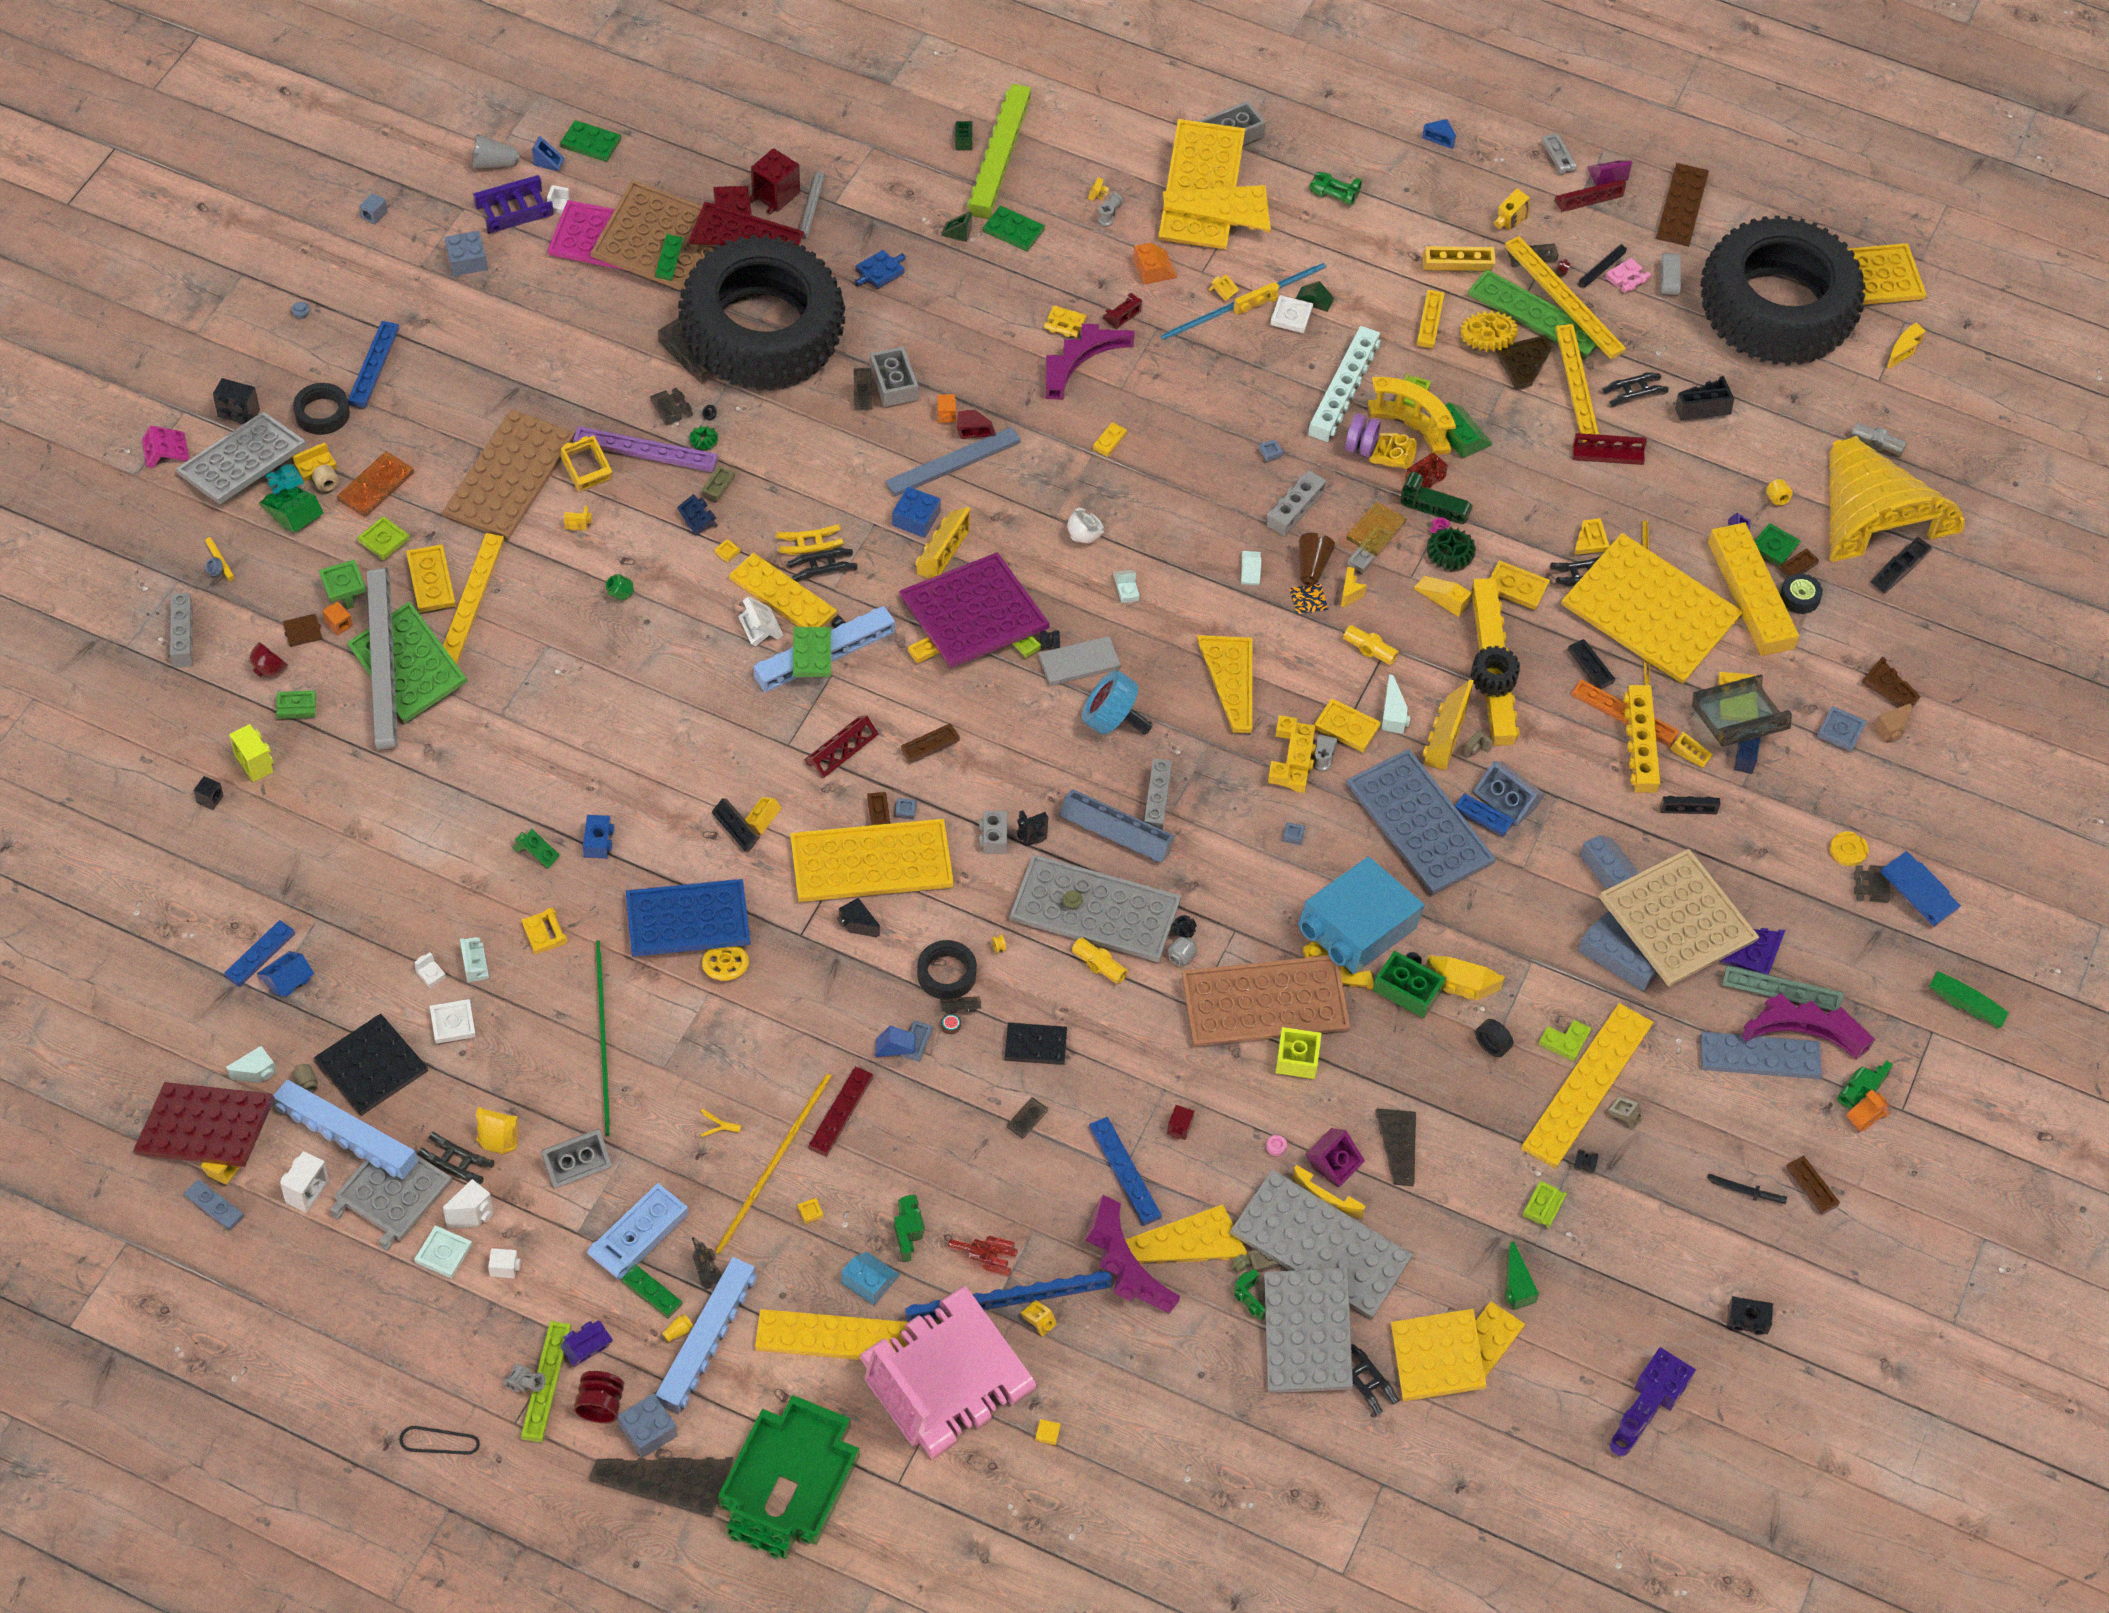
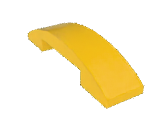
[1292,1165,1366,1219]

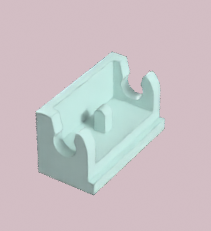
[460,937,489,983]

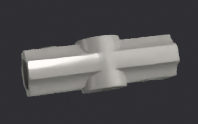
[1850,423,1907,456]

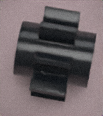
[1172,915,1197,938]

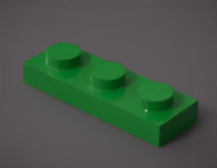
[655,234,683,281]
[622,1265,682,1319]

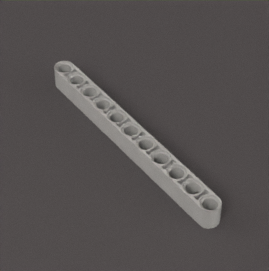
[367,567,398,750]

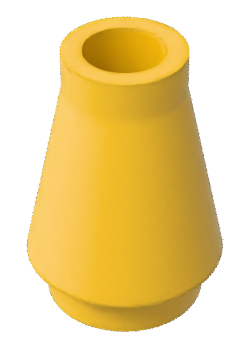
[662,1313,694,1343]

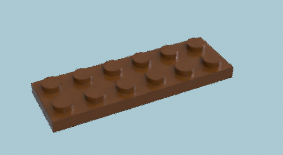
[1656,163,1709,247]

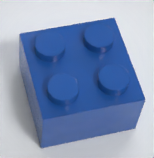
[892,486,941,538]

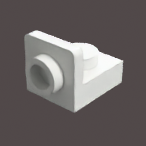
[414,952,446,988]

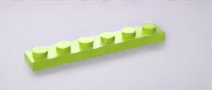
[521,1321,571,1443]

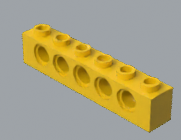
[1623,685,1660,793]

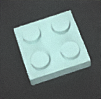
[414,1225,472,1279]

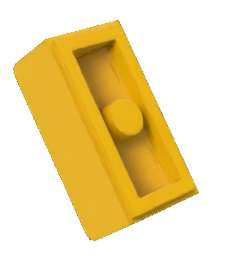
[745,797,781,835]

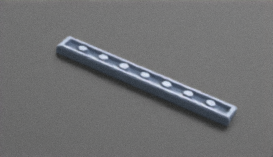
[886,427,1020,497]

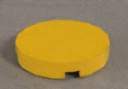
[1829,831,1869,867]

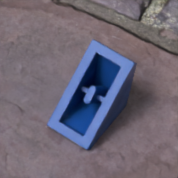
[1422,119,1456,149]
[532,136,565,171]
[875,1025,916,1057]

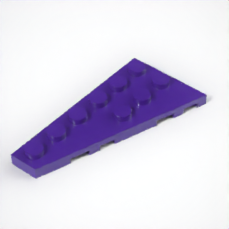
[1720,928,1786,974]

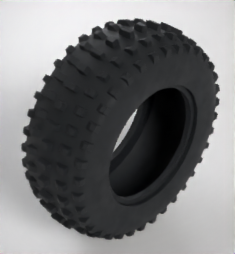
[1700,215,1865,365]
[678,235,846,390]

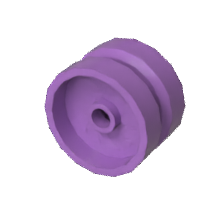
[1345,413,1381,458]

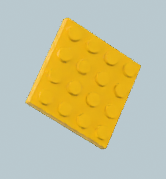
[1847,243,1927,305]
[1391,1309,1487,1402]

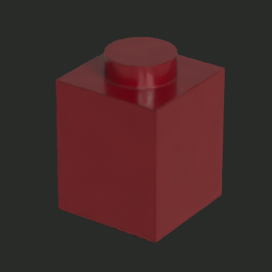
[1167,1105,1195,1140]

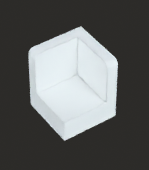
[547,185,570,214]

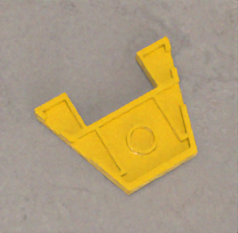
[1302,940,1374,989]

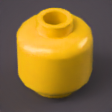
[1766,479,1793,506]

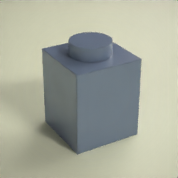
[359,193,388,225]

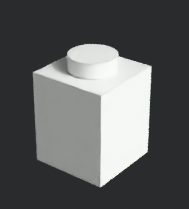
[488,1248,521,1278]

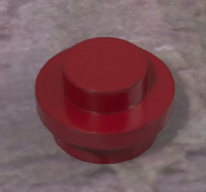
[1556,259,1571,276]

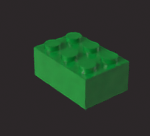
[1373,951,1446,1018]

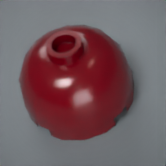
[250,642,288,678]

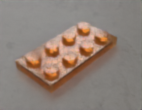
[337,451,414,518]

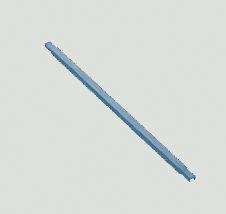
[1161,263,1327,340]

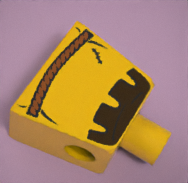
[1493,188,1530,230]

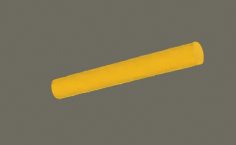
[205,537,235,581]

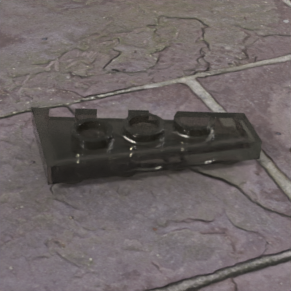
[1375,1108,1416,1187]

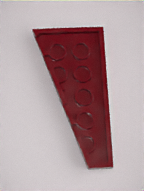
[688,201,804,247]

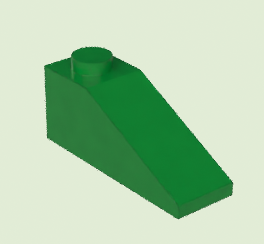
[1504,1241,1539,1310]

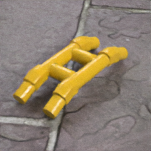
[775,523,844,555]

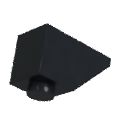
[838,898,880,937]

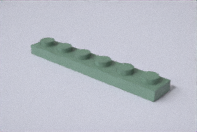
[1722,965,1843,1011]

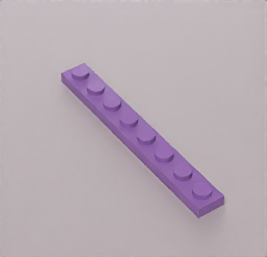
[573,426,718,472]

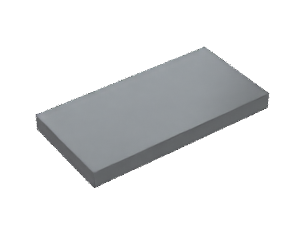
[1038,636,1121,686]

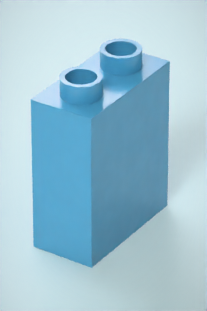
[1298,856,1425,974]

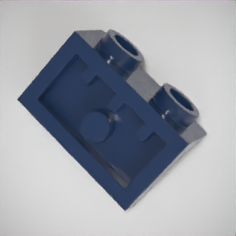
[677,494,718,535]

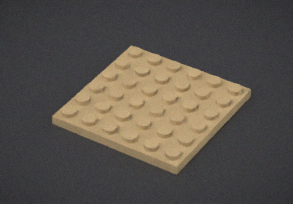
[1599,849,1759,987]

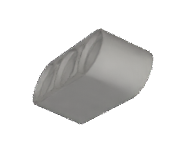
[1661,253,1681,296]

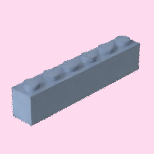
[1059,789,1175,863]

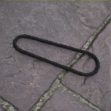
[400,1426,480,1455]

